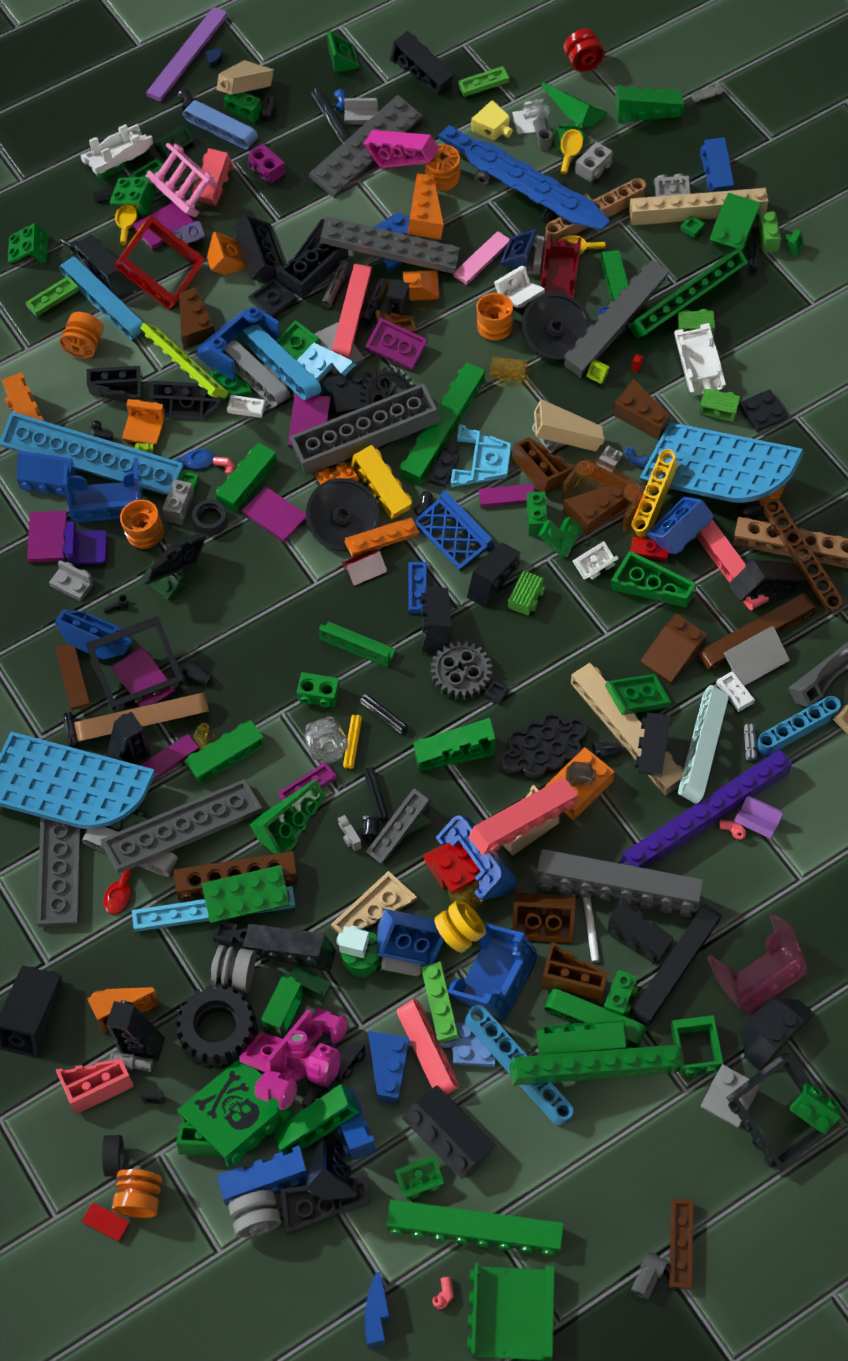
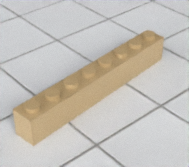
[629,188,768,225]
[571,663,684,796]

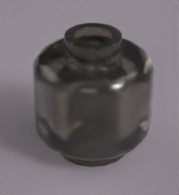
[565,761,597,788]

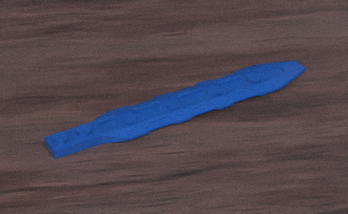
[439,125,610,231]

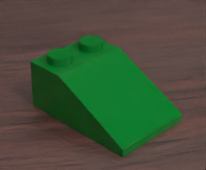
[710,193,761,253]

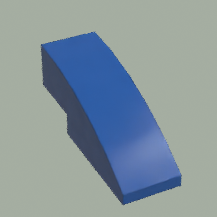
[365,1272,389,1348]

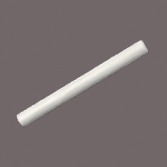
[583,898,600,963]

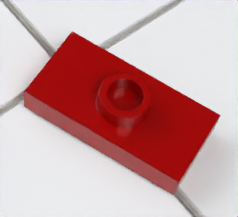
[631,537,668,561]

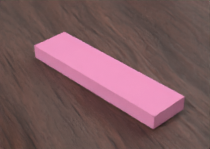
[453,231,509,285]

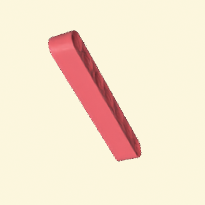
[332,264,372,359]
[696,519,769,610]

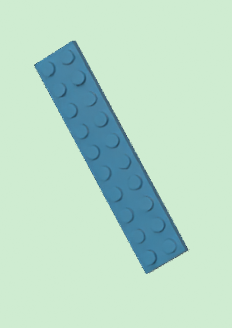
[0,411,184,497]

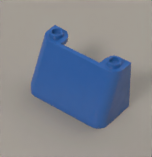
[435,815,517,900]
[448,923,537,1020]

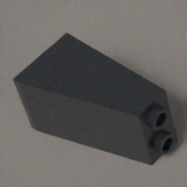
[0,965,63,1058]

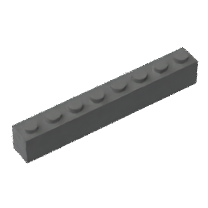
[564,259,669,378]

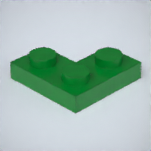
[538,517,582,558]

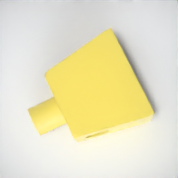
[471,101,513,140]

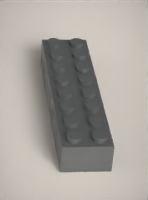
[290,383,440,476]
[536,849,703,918]

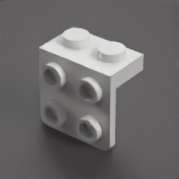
[494,266,545,308]

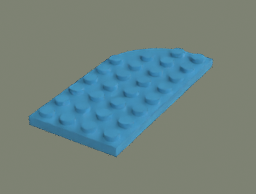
[640,422,804,503]
[0,731,155,829]

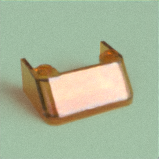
[562,459,647,532]

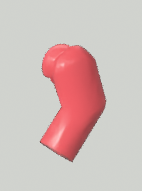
[213,457,237,476]
[719,819,746,840]
[432,1277,454,1309]

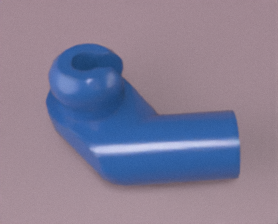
[334,89,348,112]
[624,447,650,468]

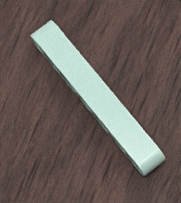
[678,685,728,804]

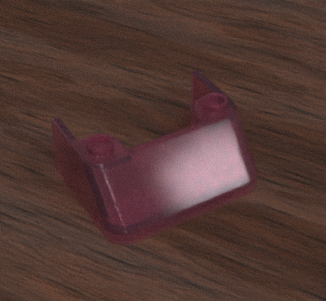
[707,913,807,1014]

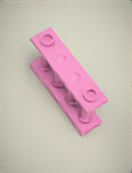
[146,143,218,218]

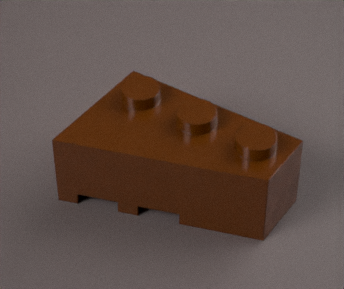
[541,941,608,1003]

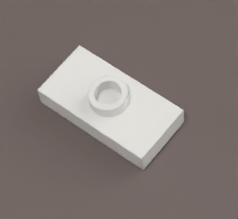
[227,395,266,418]
[716,671,755,712]

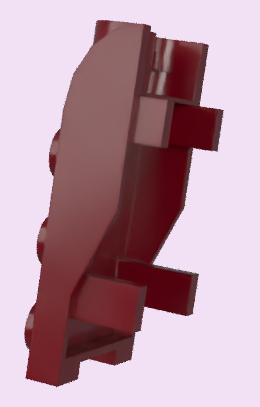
[540,234,581,298]

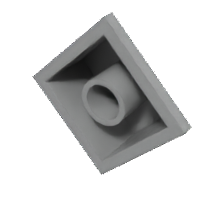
[700,1064,760,1128]

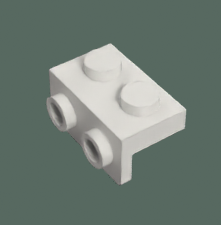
[573,541,619,580]

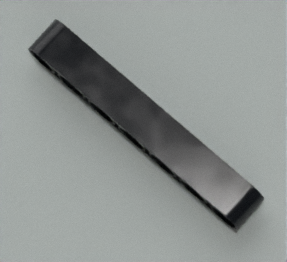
[630,904,722,1026]

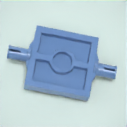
[440,1023,509,1067]

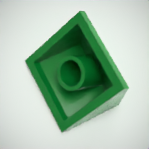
[327,30,360,73]

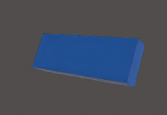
[408,562,427,614]

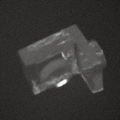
[523,98,550,119]

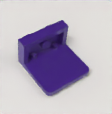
[62,522,107,565]

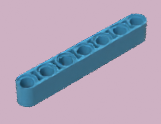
[59,256,144,340]
[239,324,321,400]
[465,1005,573,1126]

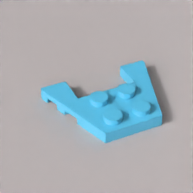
[297,343,356,382]
[451,424,511,487]

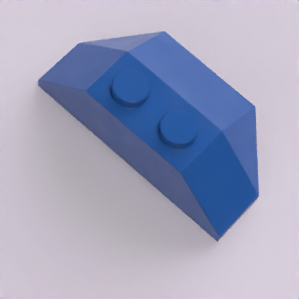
[55,609,132,659]

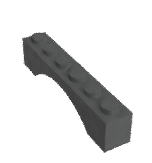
[788,642,848,707]

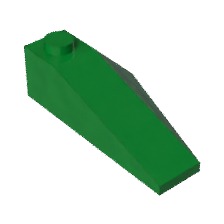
[541,82,608,128]
[250,780,325,854]

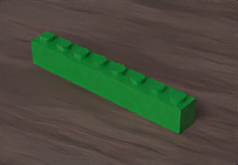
[627,248,748,339]
[399,362,485,487]
[509,1045,681,1086]
[386,1200,563,1256]

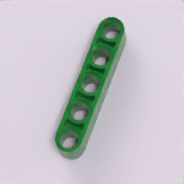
[601,250,635,320]
[544,989,646,1048]

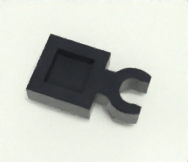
[212,921,248,946]

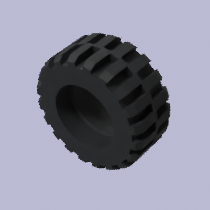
[176,985,258,1070]

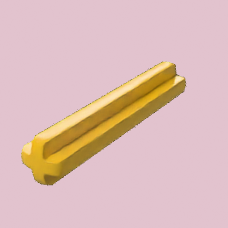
[343,715,362,769]

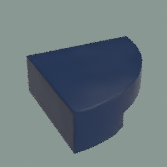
[206,48,222,67]

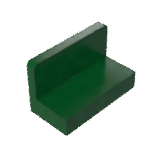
[153,125,194,157]
[285,965,332,1003]

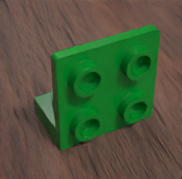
[110,177,156,217]

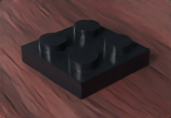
[738,389,788,433]

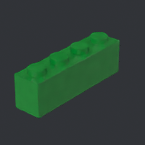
[215,442,277,513]
[185,720,265,786]
[274,1084,359,1154]

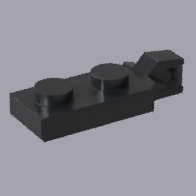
[429,440,459,488]

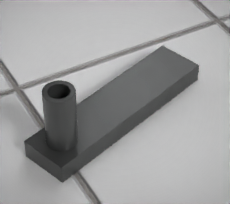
[366,788,431,864]

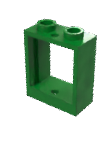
[261,976,304,1039]
[671,1015,723,1077]

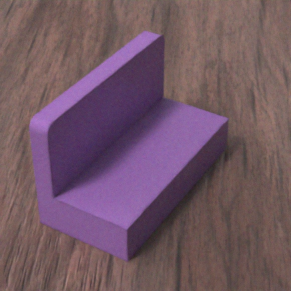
[734,795,783,839]

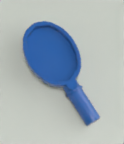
[172,449,214,471]

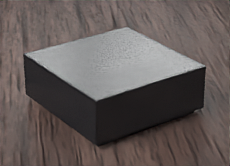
[483,680,510,706]
[141,1089,165,1104]

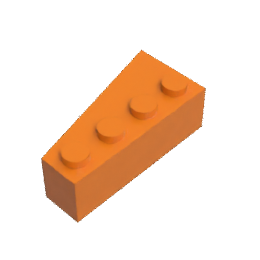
[407,173,444,240]

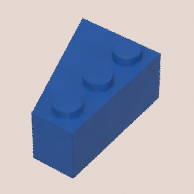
[700,137,734,192]
[368,1031,410,1105]
[336,1088,376,1161]

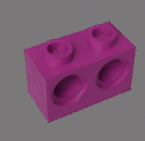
[247,144,286,184]

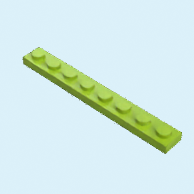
[140,322,228,398]

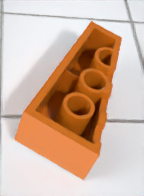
[2,372,44,421]

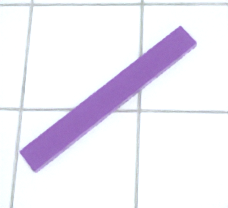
[146,7,228,102]

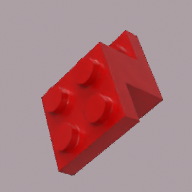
[423,843,481,895]

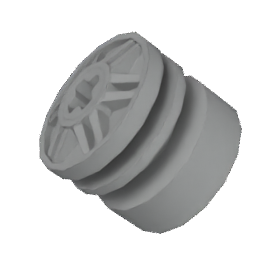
[211,945,256,994]

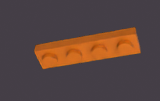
[344,517,419,557]

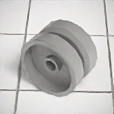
[228,1190,282,1238]

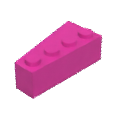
[363,130,439,169]

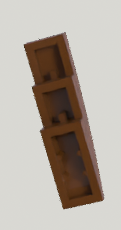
[55,644,90,711]

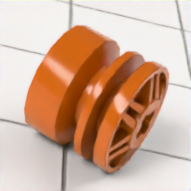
[425,144,460,191]
[476,293,514,341]
[59,312,104,359]
[120,499,164,549]
[112,1169,162,1218]

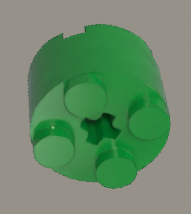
[341,930,382,977]

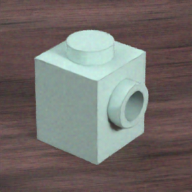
[337,926,369,958]

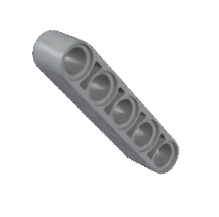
[223,340,290,407]
[82,827,178,877]

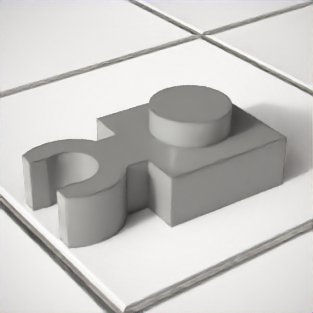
[338,815,361,852]

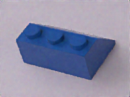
[17,450,77,496]
[646,497,714,554]
[377,909,444,966]

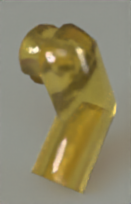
[194,723,210,750]

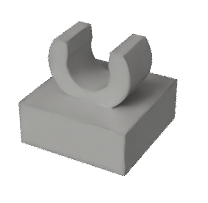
[598,445,623,470]

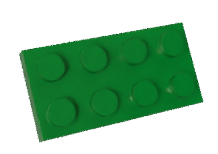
[202,865,290,924]

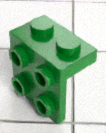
[8,223,49,264]

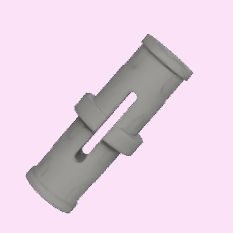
[110,1051,154,1072]

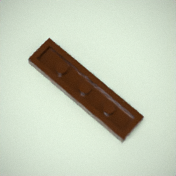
[669,1198,693,1290]

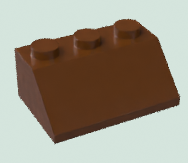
[512,892,575,943]

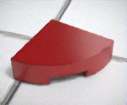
[632,354,644,373]

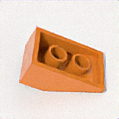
[88,987,160,1033]

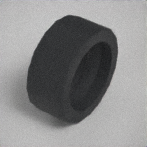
[192,499,228,536]
[102,1135,125,1177]

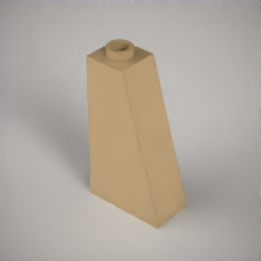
[217,60,274,95]
[534,400,605,452]

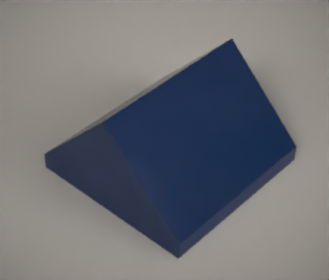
[500,229,538,269]

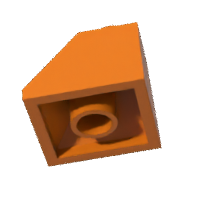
[207,232,248,275]
[403,270,439,301]

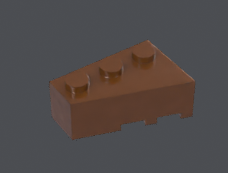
[179,287,215,350]
[613,379,670,440]
[511,437,576,494]
[563,482,630,536]

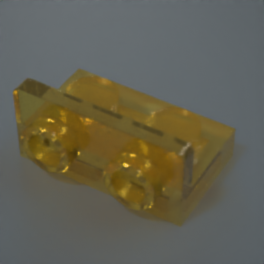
[489,356,527,381]

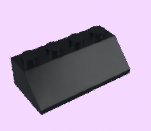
[233,214,286,283]
[402,1085,497,1179]

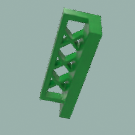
[319,622,396,668]

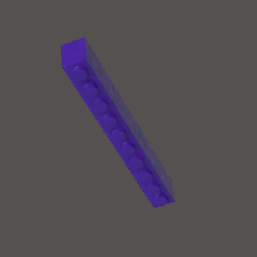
[621,749,792,869]

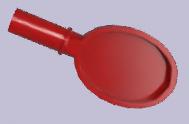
[103,868,133,915]

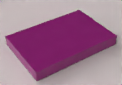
[133,202,194,250]
[365,318,428,371]
[288,394,331,447]
[242,487,306,543]
[27,511,67,563]
[111,646,175,707]

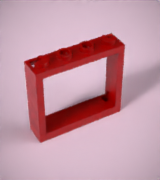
[113,215,205,310]

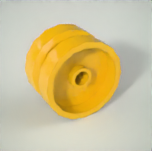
[435,899,486,953]

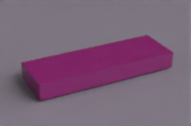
[479,484,534,508]
[140,734,199,783]
[277,762,337,801]

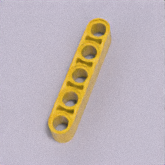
[632,449,678,538]

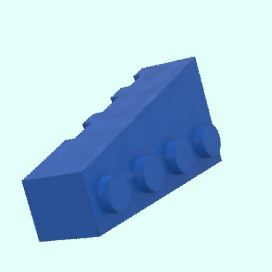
[217,1146,307,1205]

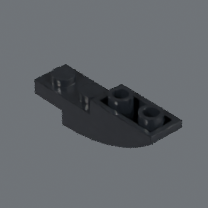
[301,1042,366,1109]

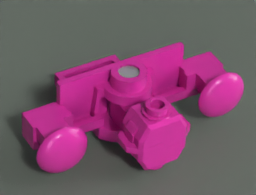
[240,1008,348,1110]

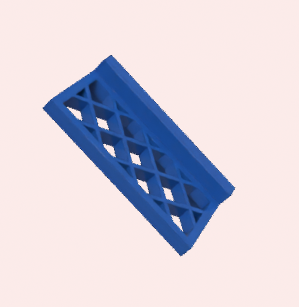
[413,491,495,571]

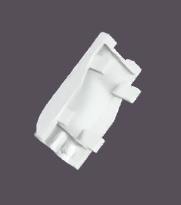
[80,124,153,174]
[674,323,726,396]

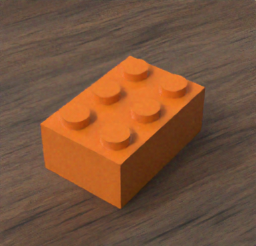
[545,747,614,820]

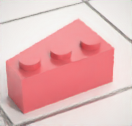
[193,148,234,206]
[56,1059,134,1114]

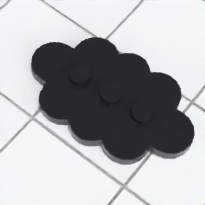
[500,713,588,779]

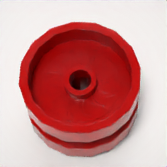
[564,29,605,72]

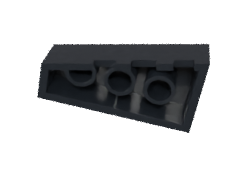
[389,31,454,94]
[728,559,807,602]
[243,924,336,972]
[106,1000,165,1061]
[281,1178,370,1236]

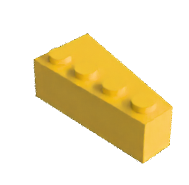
[351,445,412,520]

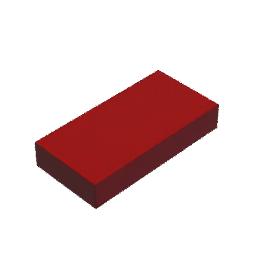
[81,1202,130,1243]

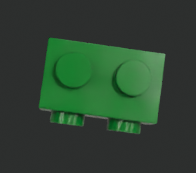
[604,970,639,1016]
[790,1083,841,1134]
[394,1155,445,1199]

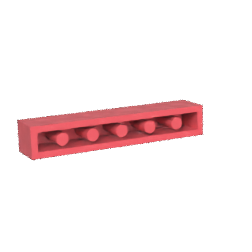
[468,777,578,856]

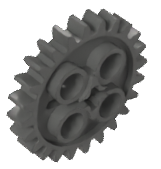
[430,641,492,700]

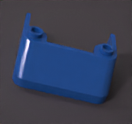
[197,307,280,381]
[63,458,144,522]

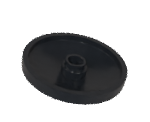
[521,293,591,362]
[305,478,379,551]

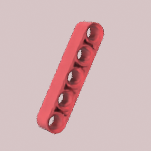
[397,998,459,1095]

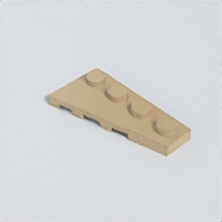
[331,871,417,934]

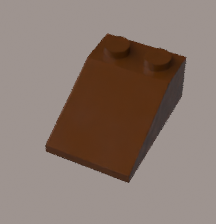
[640,613,707,684]

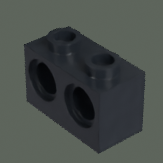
[386,280,410,316]

